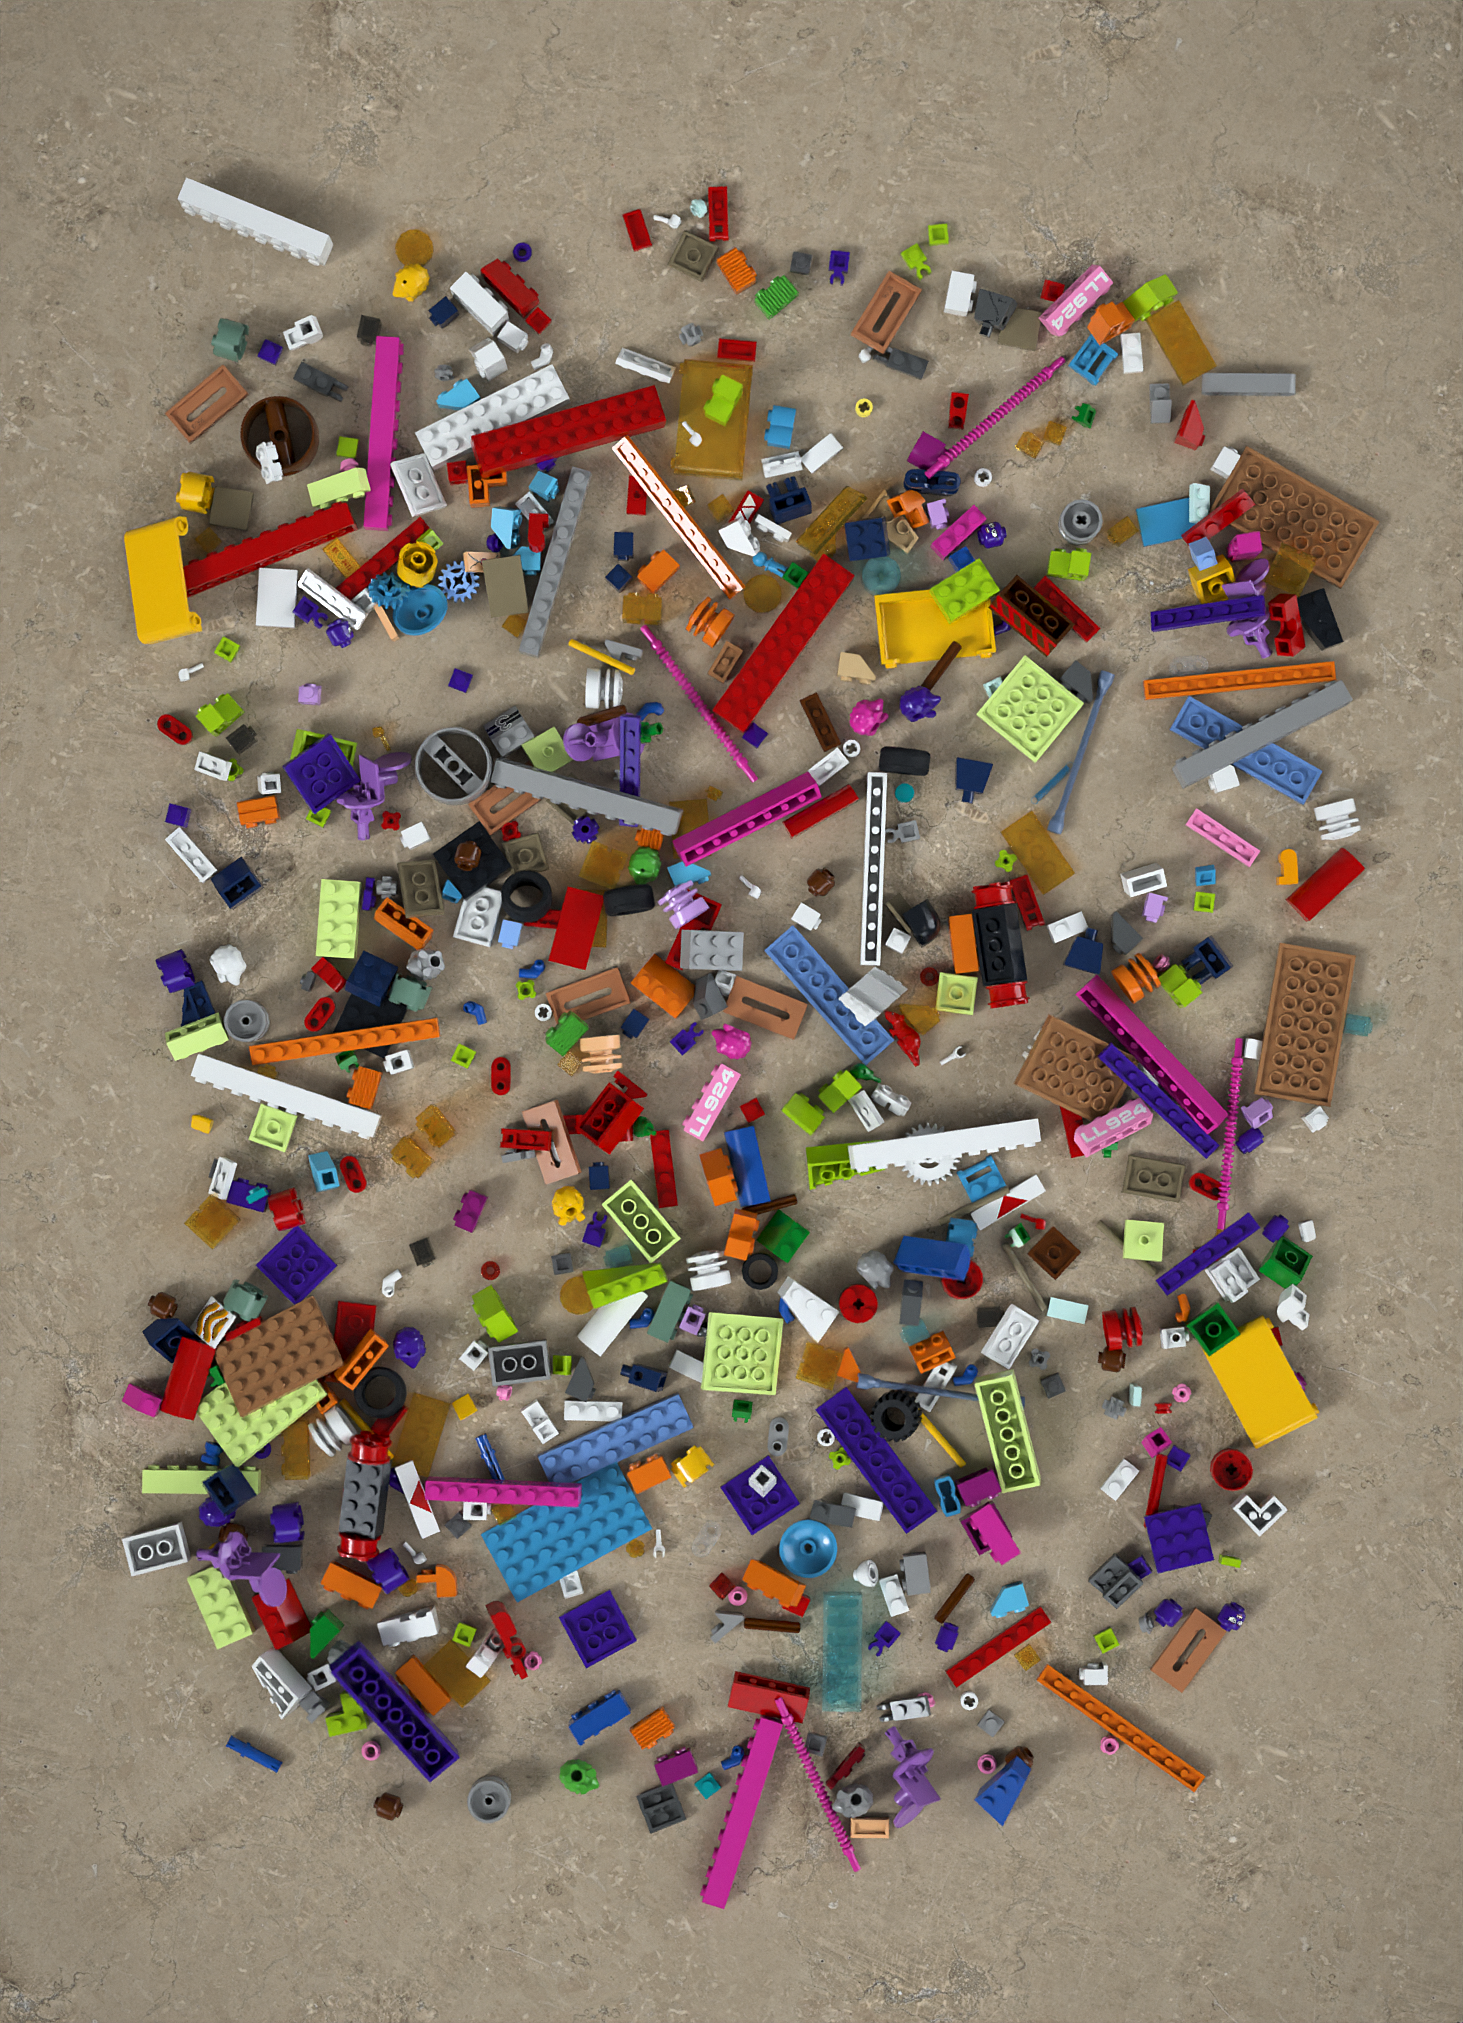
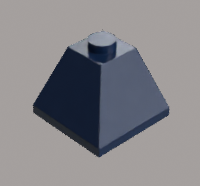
[142,1318,201,1364]

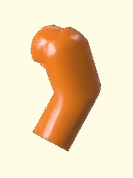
[1175,1294,1191,1323]

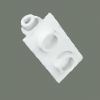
[256,442,283,484]
[761,451,803,478]
[871,1083,912,1117]

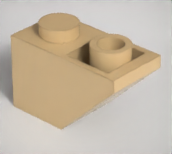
[837,652,876,685]

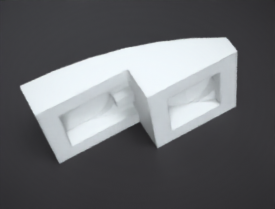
[801,433,843,473]
[668,1350,704,1383]
[521,1399,559,1444]
[841,1493,884,1521]
[560,1570,584,1599]

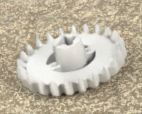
[902,1123,960,1186]

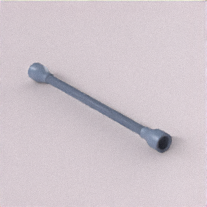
[1047,670,1115,835]
[856,1373,1025,1409]

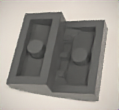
[1088,1553,1144,1609]
[636,1783,687,1834]

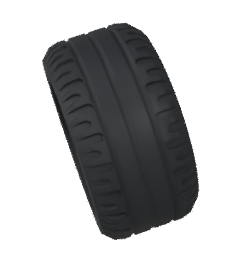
[879,746,931,776]
[501,870,552,923]
[603,884,655,916]
[354,1367,407,1418]

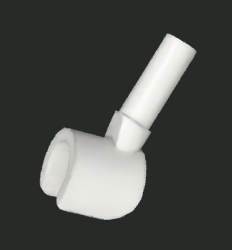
[653,214,681,229]
[859,346,873,363]
[682,421,702,447]
[179,663,204,682]
[739,875,761,899]
[939,1046,966,1065]
[653,1530,665,1558]
[403,1542,427,1564]

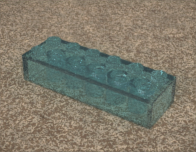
[822,1591,862,1712]

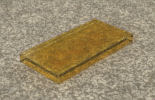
[1145,300,1217,386]
[796,486,868,555]
[1000,811,1075,895]
[391,1392,451,1477]

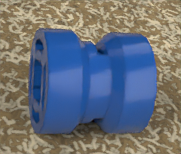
[201,1441,224,1466]

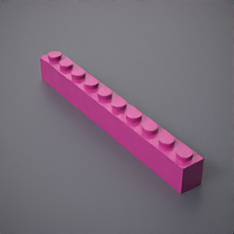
[364,336,404,531]
[1075,974,1229,1135]
[700,1715,783,1909]

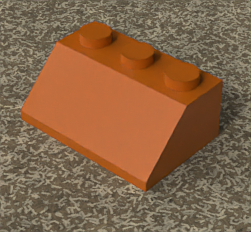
[631,954,695,1019]

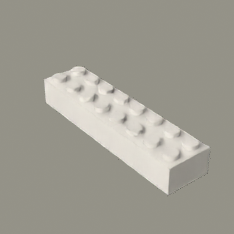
[178,178,333,266]
[415,364,570,471]

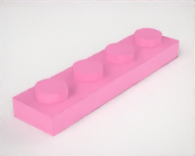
[1185,808,1260,867]

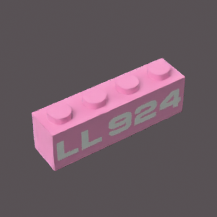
[1039,264,1113,336]
[682,1063,741,1141]
[1074,1097,1153,1158]

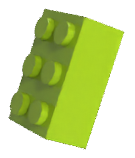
[929,558,1000,624]

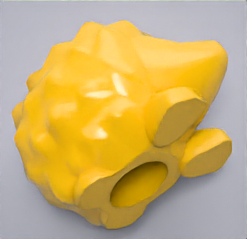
[392,263,430,302]
[552,1186,586,1225]

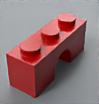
[1268,593,1305,657]

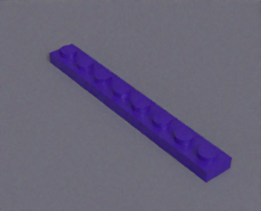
[1098,1042,1220,1159]

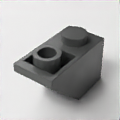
[1059,660,1093,704]

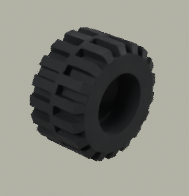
[870,1390,922,1442]

